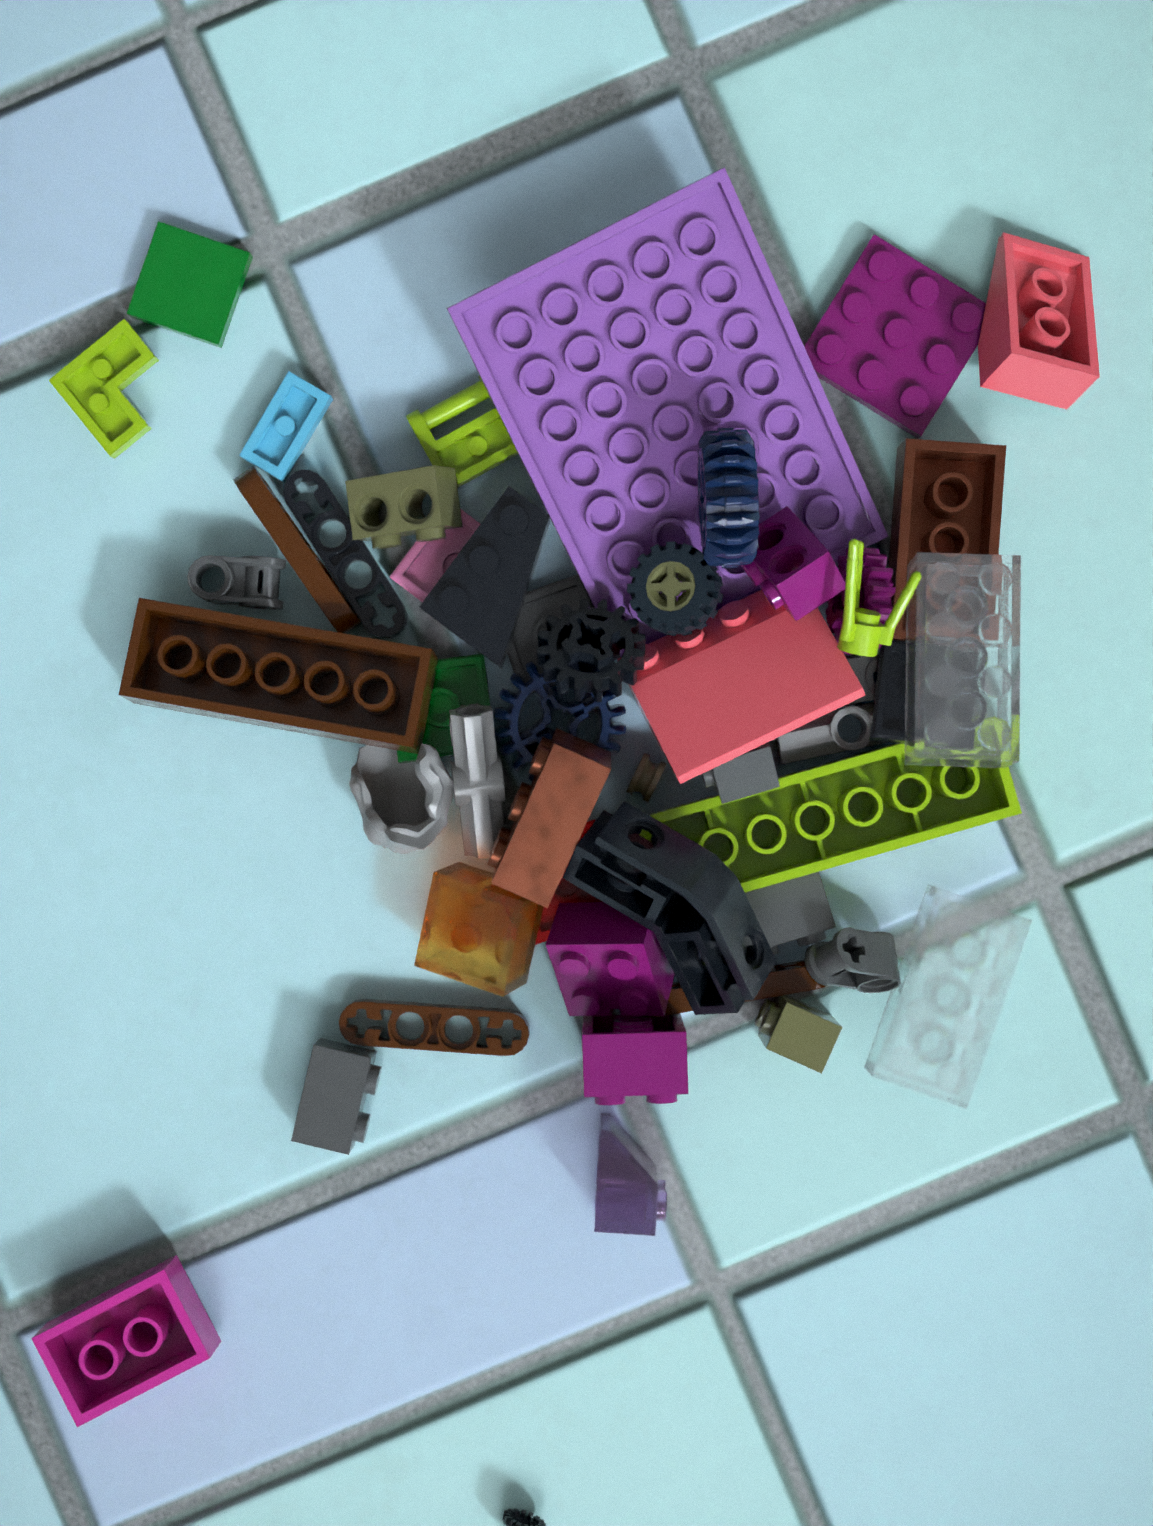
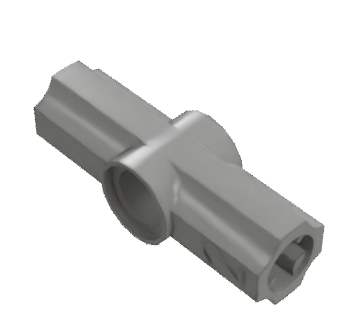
[775,702,888,764]
[449,704,505,859]

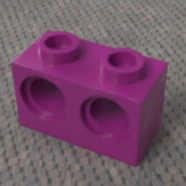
[742,506,845,621]

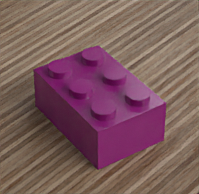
[582,1013,689,1105]

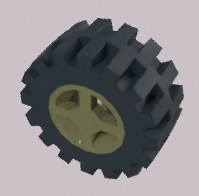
[627,541,723,636]

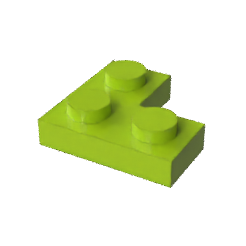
[49,319,159,459]

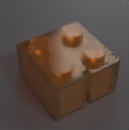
[414,862,544,997]

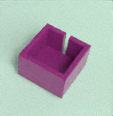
[546,902,675,1016]

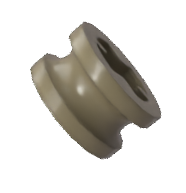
[626,753,667,802]

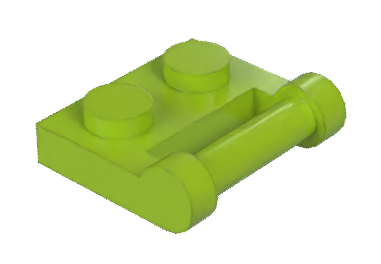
[406,375,519,488]

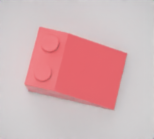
[978,232,1100,410]

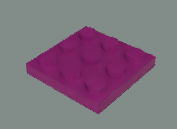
[804,234,986,439]

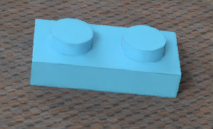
[239,371,333,483]

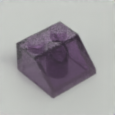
[594,1113,667,1236]

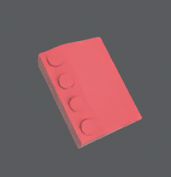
[617,590,865,784]

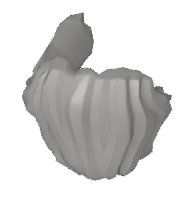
[349,744,454,854]

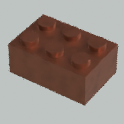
[487,728,612,908]

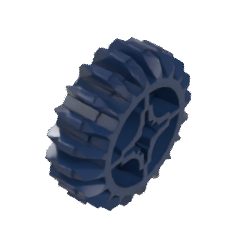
[697,427,760,568]
[494,660,626,781]

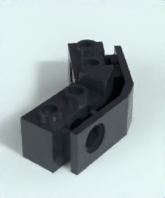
[563,801,777,1015]

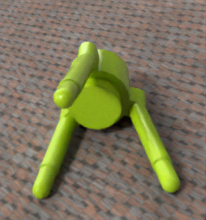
[837,539,922,657]

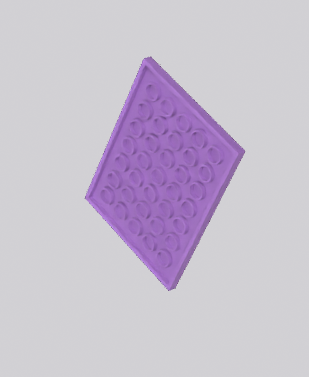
[446,168,888,657]

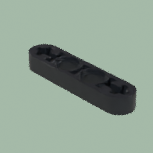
[283,470,408,639]

